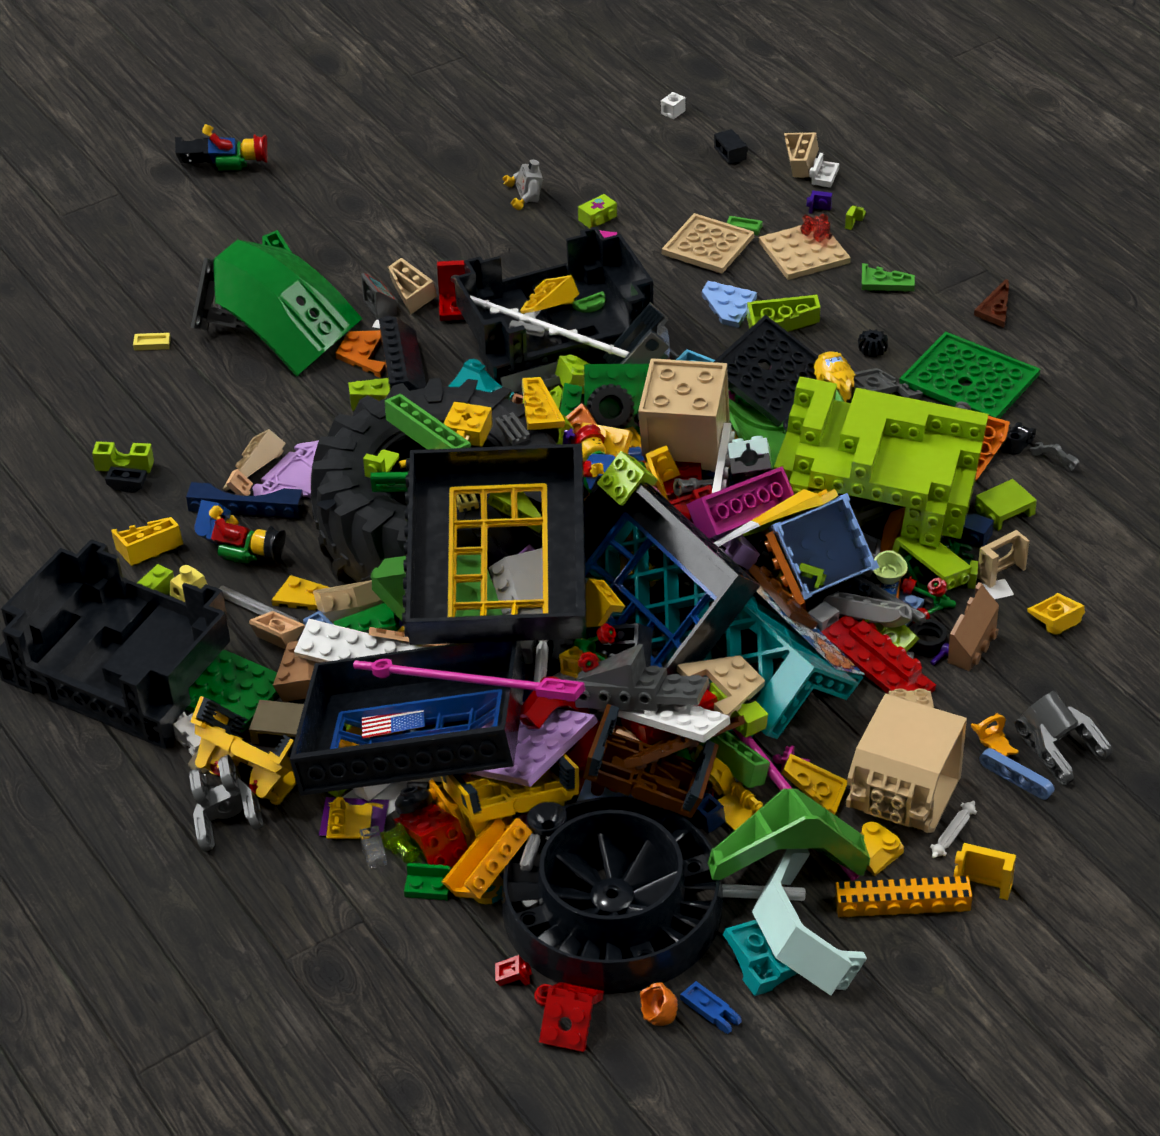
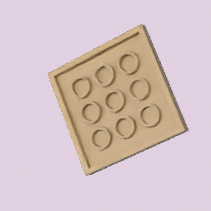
[662,213,754,274]
[759,220,851,280]

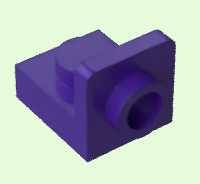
[806,190,832,214]

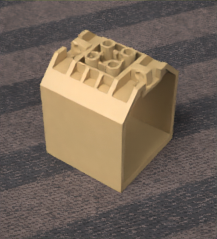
[846,693,967,833]

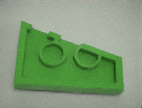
[862,263,915,292]

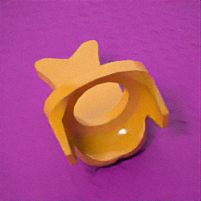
[971,713,1018,757]

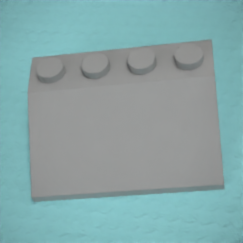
[489,548,543,615]

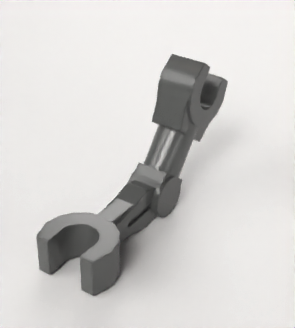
[1030,442,1080,472]

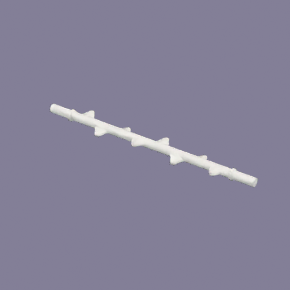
[470,296,630,358]

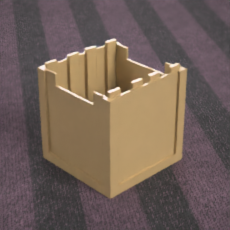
[638,359,730,472]

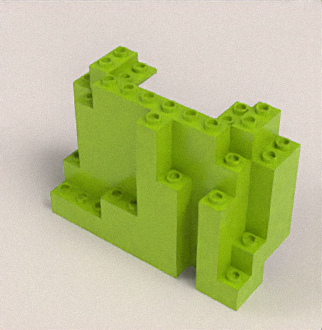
[773,376,989,548]

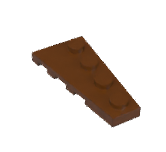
[749,564,818,629]

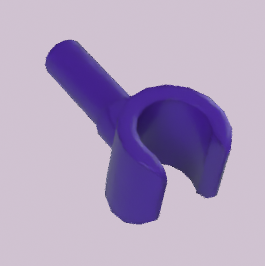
[930,643,949,666]

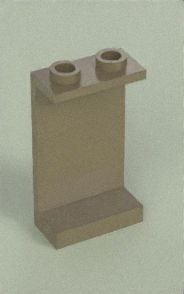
[249,700,304,744]

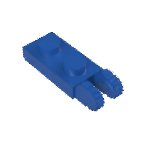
[680,981,742,1034]

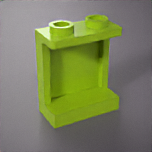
[975,479,1037,530]

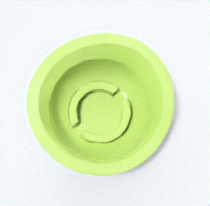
[873,550,908,585]

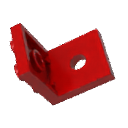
[437,260,465,321]
[539,982,604,1052]

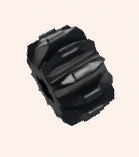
[858,329,888,357]

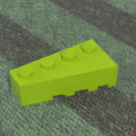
[747,295,820,332]
[348,378,390,411]

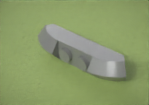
[822,591,912,628]

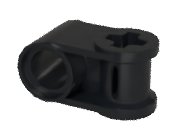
[1005,422,1036,455]

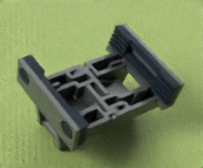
[603,303,678,364]

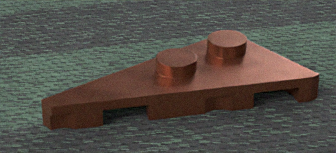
[974,279,1009,327]

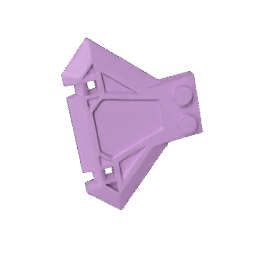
[252,440,319,499]

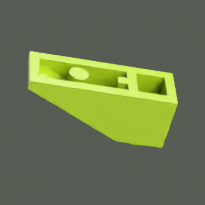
[487,492,542,533]

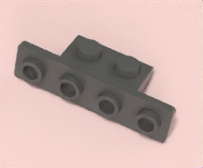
[500,361,561,393]

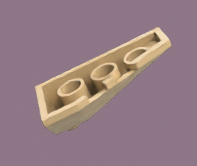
[223,429,286,491]

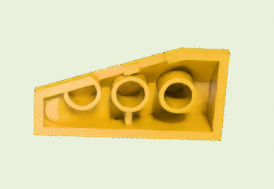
[520,275,579,314]

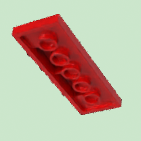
[821,615,936,694]

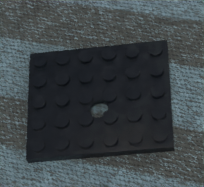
[714,315,818,427]

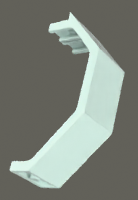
[752,849,867,995]

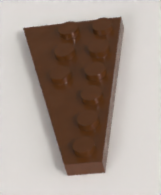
[623,715,746,770]

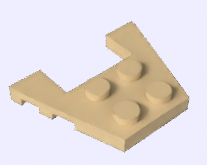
[677,655,765,717]

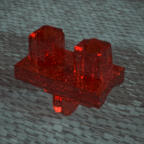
[800,214,832,243]

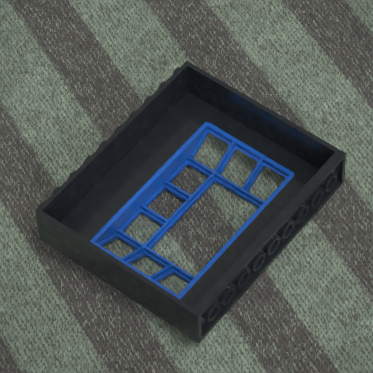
[584,483,760,676]
[290,641,527,796]

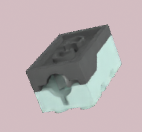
[728,436,773,484]

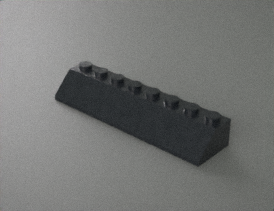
[379,316,426,391]

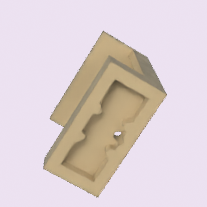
[977,530,1029,588]

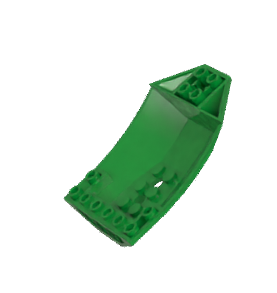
[214,240,363,377]

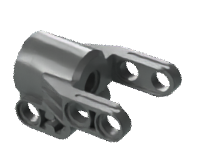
[1015,690,1112,785]
[189,755,264,852]

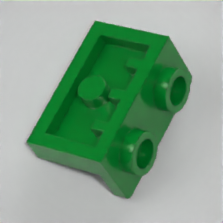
[404,863,451,900]

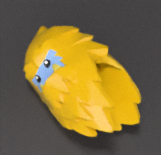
[814,351,855,402]

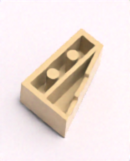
[784,133,819,178]

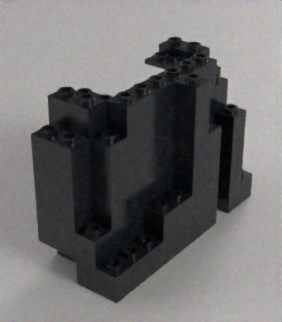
[454,227,654,385]
[0,539,231,749]

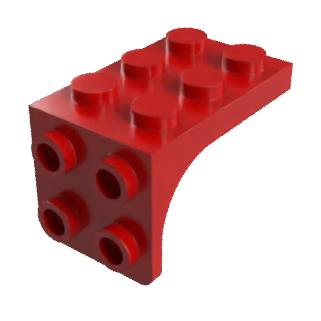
[394,803,468,867]

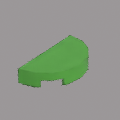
[572,291,605,313]

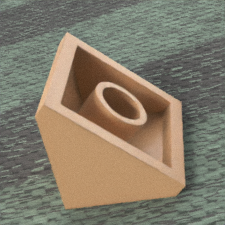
[249,611,305,649]

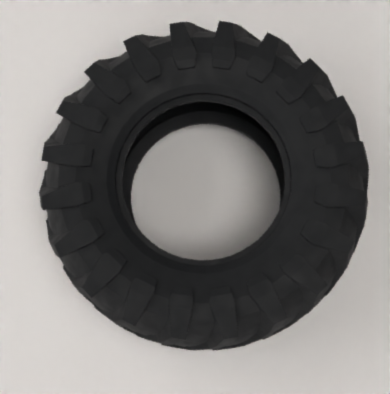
[311,378,559,583]

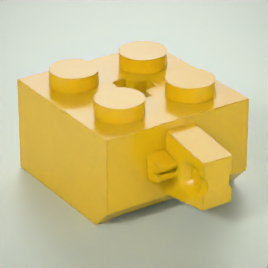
[443,402,493,447]

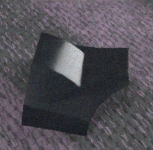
[105,466,147,493]

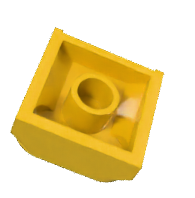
[1027,593,1085,635]
[694,745,736,796]
[861,822,904,876]

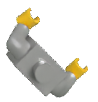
[502,159,543,210]

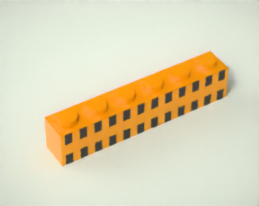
[835,876,972,917]

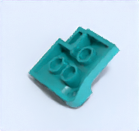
[448,359,514,400]
[723,920,798,996]

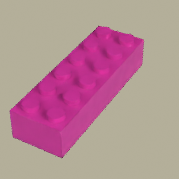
[686,466,794,538]

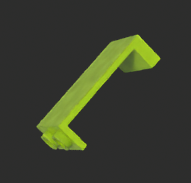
[892,536,972,591]

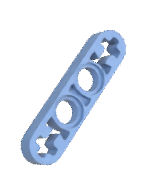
[979,748,1054,800]

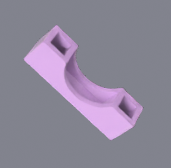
[712,528,760,570]

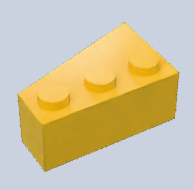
[111,517,183,566]

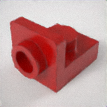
[495,955,532,986]

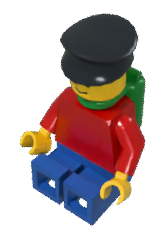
[195,500,286,564]

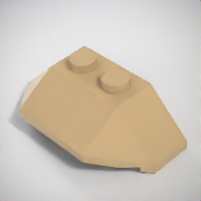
[313,580,383,624]

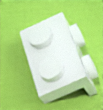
[809,153,839,187]

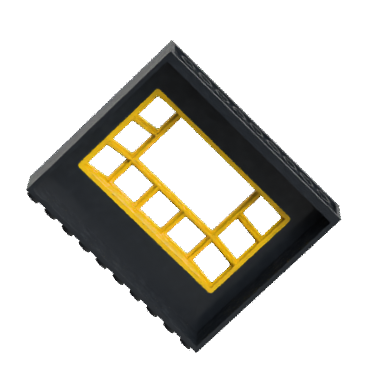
[402,443,587,645]

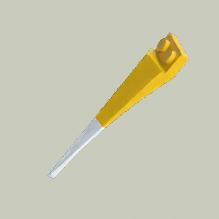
[714,489,839,547]

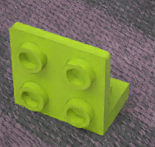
[597,451,658,506]

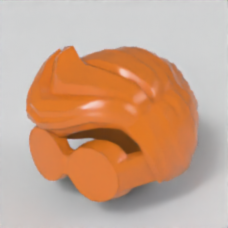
[640,982,678,1026]

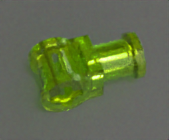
[380,823,420,863]

